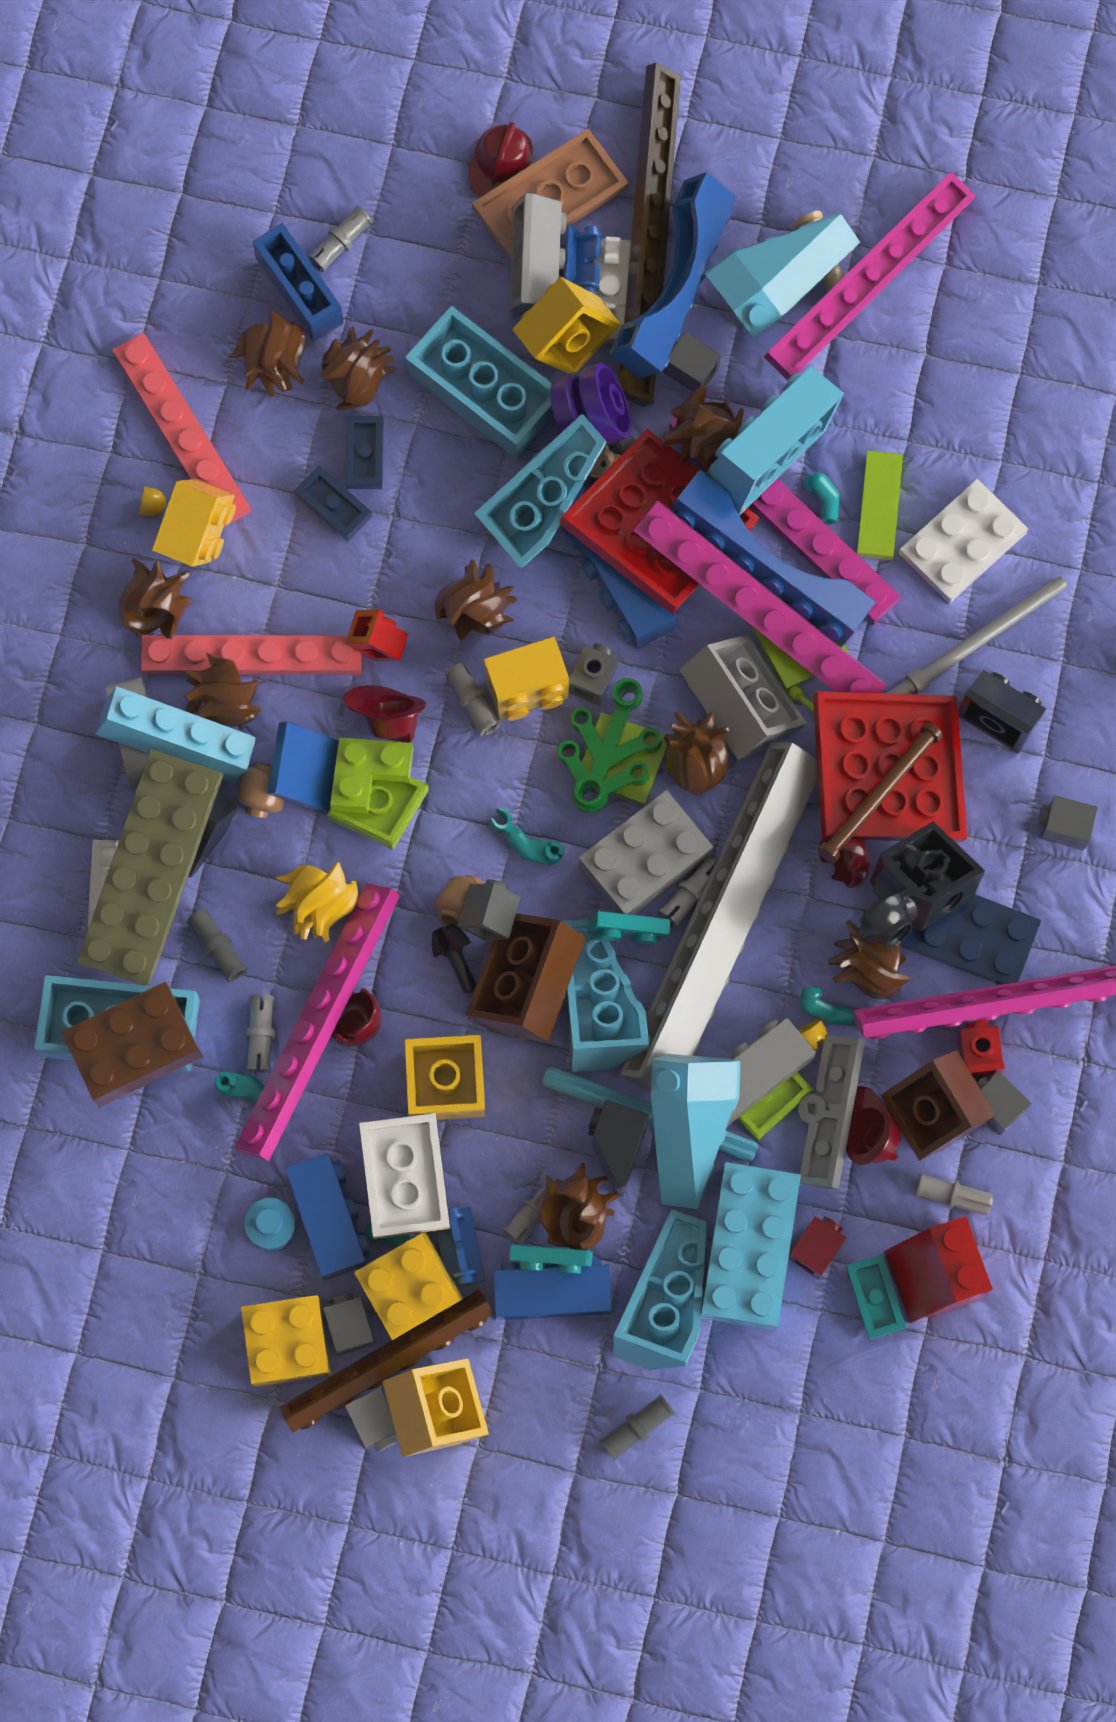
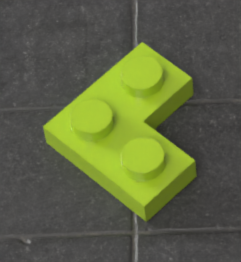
[330,738,414,814]

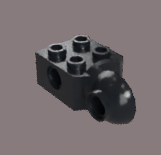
[857,821,985,949]

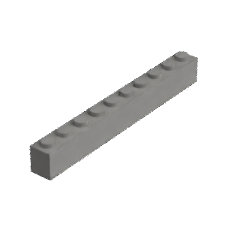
[620,742,818,1093]

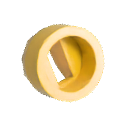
[139,486,166,517]
[798,1019,828,1051]

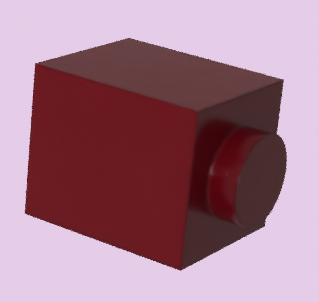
[788,1216,847,1280]

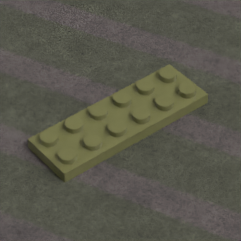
[77,749,224,986]

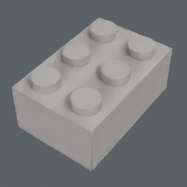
[578,790,713,915]

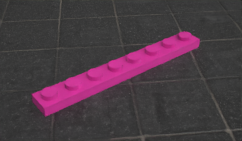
[764,172,976,381]
[669,417,900,624]
[634,500,887,693]
[234,883,400,1161]
[853,965,1116,1039]

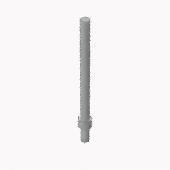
[886,576,1068,694]

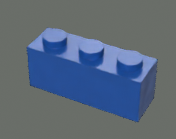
[252,223,344,341]
[285,1153,371,1280]
[494,1258,612,1321]

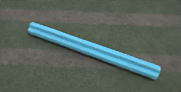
[543,1066,758,1162]

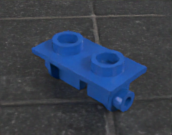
[563,225,602,294]
[437,1207,486,1288]

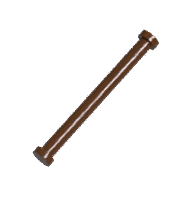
[817,722,942,863]

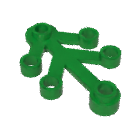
[557,678,662,813]

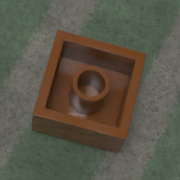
[881,1050,996,1161]

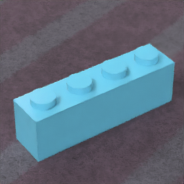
[95,686,256,784]

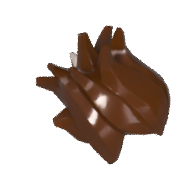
[228,310,307,397]
[321,327,397,411]
[662,385,744,473]
[119,558,192,639]
[434,560,517,640]
[184,652,262,727]
[664,711,729,795]
[828,921,911,1000]
[539,1163,620,1251]

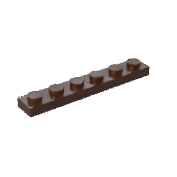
[279,1290,494,1433]

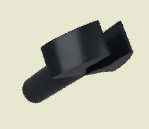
[431,923,476,993]

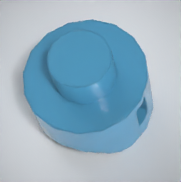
[244,1198,297,1252]

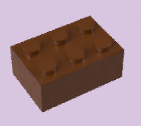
[466,913,586,1042]
[61,981,203,1108]

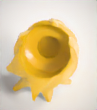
[275,862,358,943]

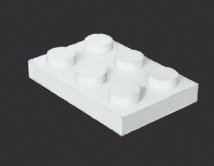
[898,479,1028,604]
[359,1113,450,1239]

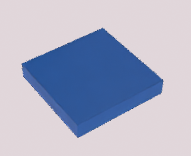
[267,721,339,814]

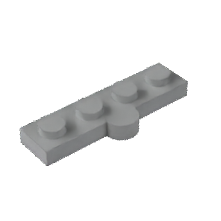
[798,1035,865,1190]

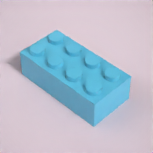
[405,305,554,460]
[707,366,844,516]
[34,975,200,1073]
[701,1162,801,1331]

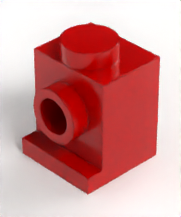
[345,609,408,661]
[957,1020,1005,1078]

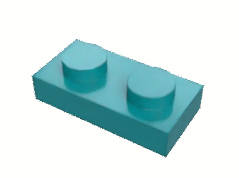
[587,911,670,945]
[509,1245,593,1274]
[845,1254,906,1340]

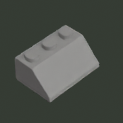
[509,193,567,313]
[679,634,807,760]

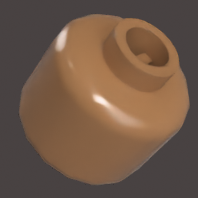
[237,762,285,819]
[435,875,483,931]

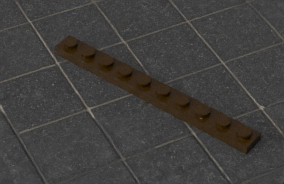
[619,62,681,407]

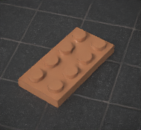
[472,128,629,261]

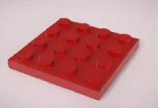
[559,428,760,615]
[813,691,967,842]

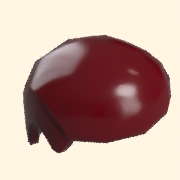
[818,837,871,888]
[331,988,382,1047]

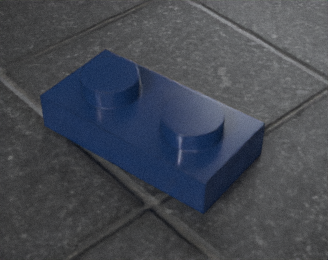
[346,416,384,489]
[294,466,372,542]

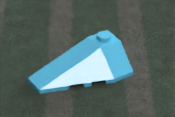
[704,213,860,339]
[474,414,607,568]
[562,919,649,1072]
[651,1054,740,1209]
[613,1209,707,1370]

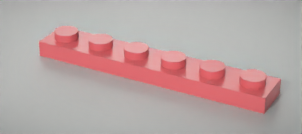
[112,332,252,527]
[141,635,362,675]

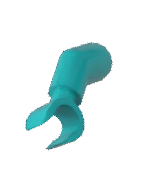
[489,807,564,865]
[799,987,854,1026]
[215,1071,293,1115]

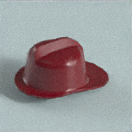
[468,122,533,198]
[343,685,426,743]
[846,1086,901,1165]

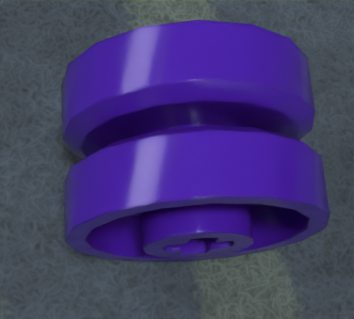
[550,362,632,444]

